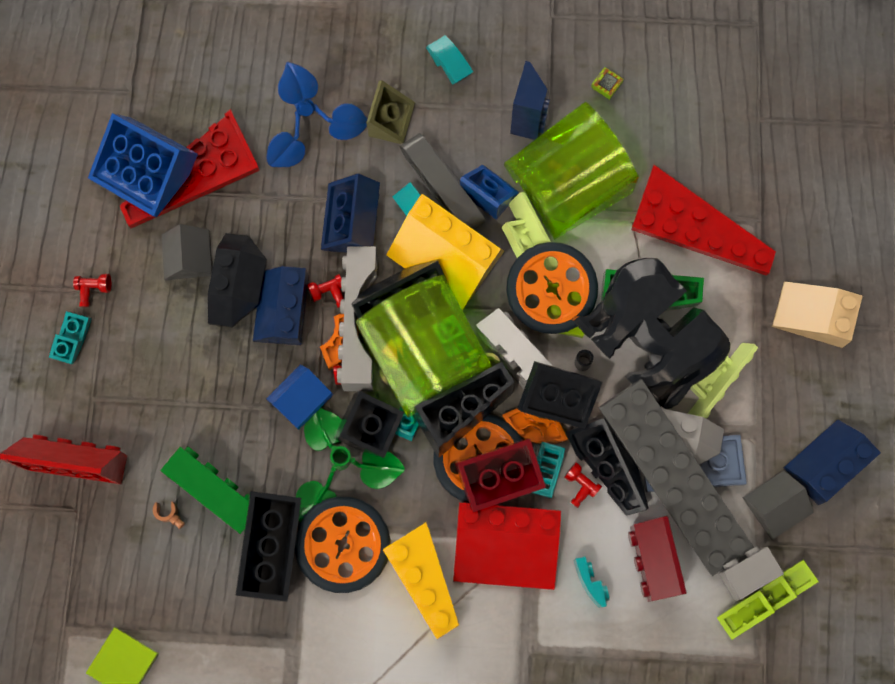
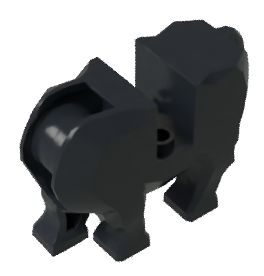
[572,258,731,409]

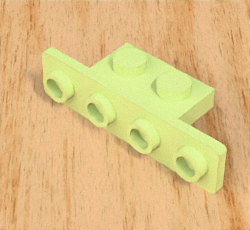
[501,192,558,283]
[687,343,758,419]

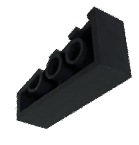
[415,362,514,458]

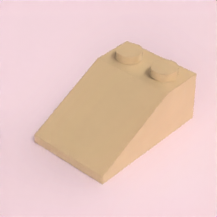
[772,282,862,348]

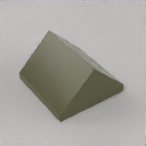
[366,80,415,144]

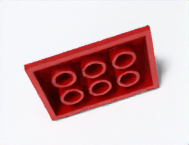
[0,434,128,484]
[453,502,561,590]

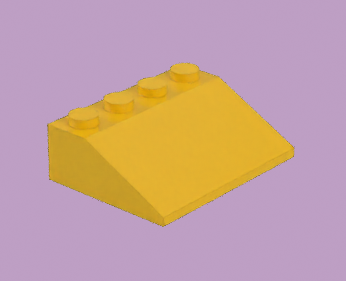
[386,194,504,310]

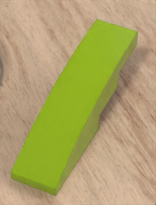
[717,559,819,640]

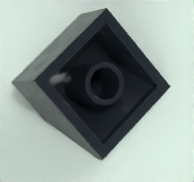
[334,391,404,458]

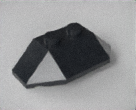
[208,233,267,328]
[351,260,447,335]

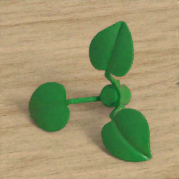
[296,408,405,522]

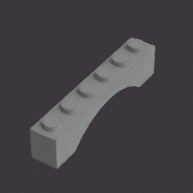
[337,247,378,391]

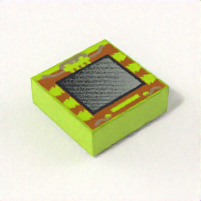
[591,67,624,100]

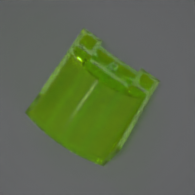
[504,101,639,240]
[356,275,492,418]

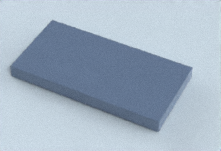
[644,435,747,492]

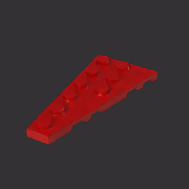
[120,109,260,229]
[631,165,776,276]

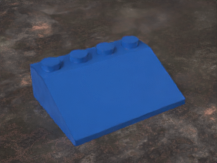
[88,113,198,217]

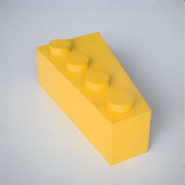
[383,522,459,640]

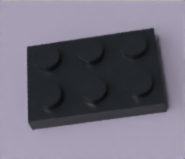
[517,361,603,429]

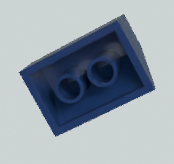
[510,61,550,141]
[321,173,380,253]
[253,266,309,346]
[783,420,881,505]

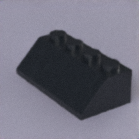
[235,491,301,602]

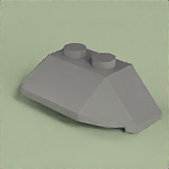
[661,408,724,465]

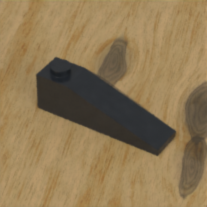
[565,414,649,516]

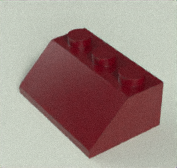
[455,439,546,512]
[628,516,687,602]

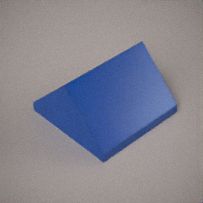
[460,165,519,220]
[266,364,333,430]

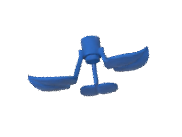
[266,62,368,167]

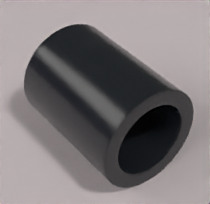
[574,349,594,371]

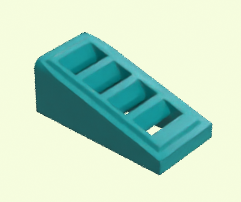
[532,442,566,499]

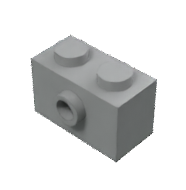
[719,545,784,601]

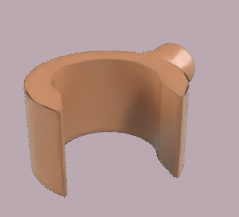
[153,501,185,529]

